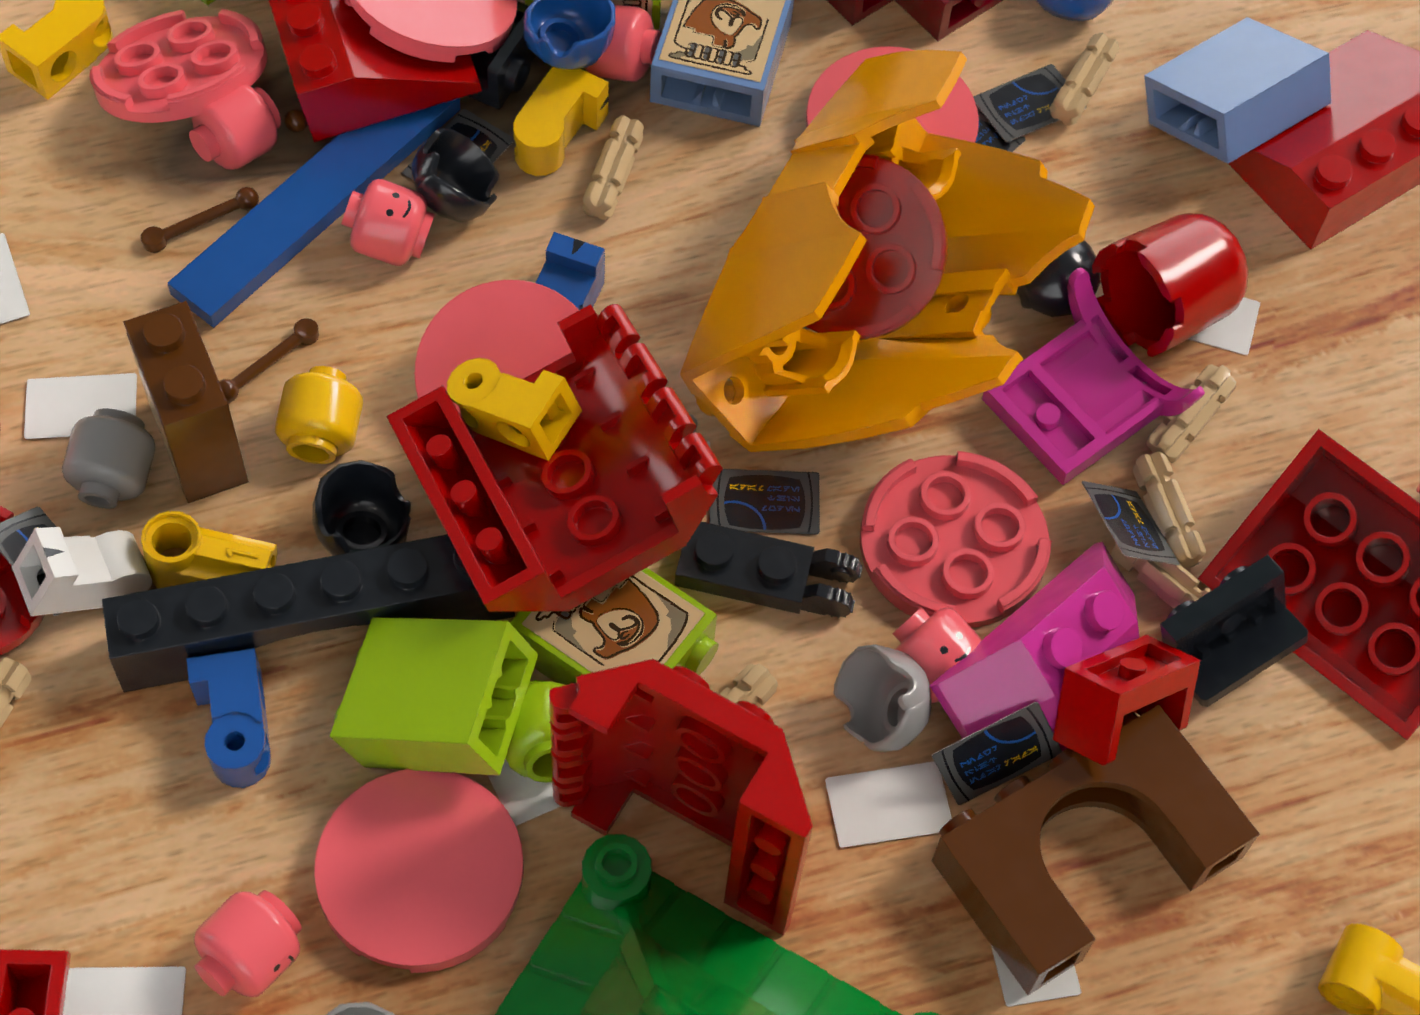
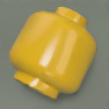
[275,366,363,464]

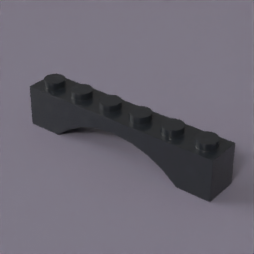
[102,534,515,693]

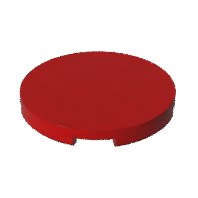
[806,154,948,340]

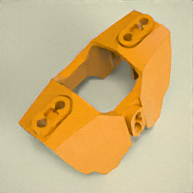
[680,50,1095,452]

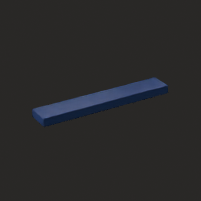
[167,98,461,328]

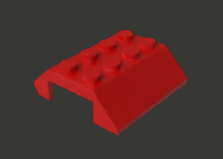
[386,304,723,612]
[549,659,813,936]

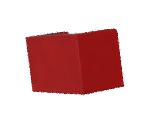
[1053,635,1201,766]

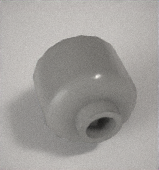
[62,408,155,509]

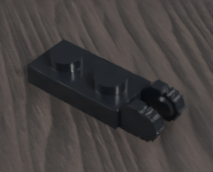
[675,522,863,618]

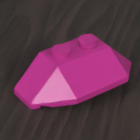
[929,541,1140,751]

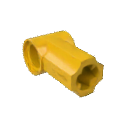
[141,511,278,588]
[1318,924,1420,1015]

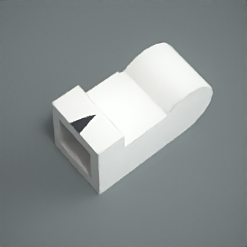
[12,527,153,616]

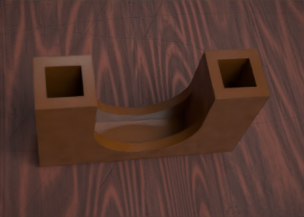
[932,704,1260,995]

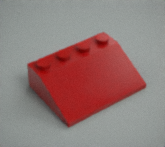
[269,0,482,142]
[1228,30,1420,250]
[1198,429,1420,740]

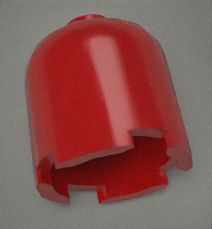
[1092,213,1249,357]

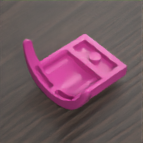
[982,268,1205,485]

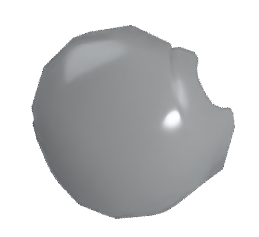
[834,644,932,752]

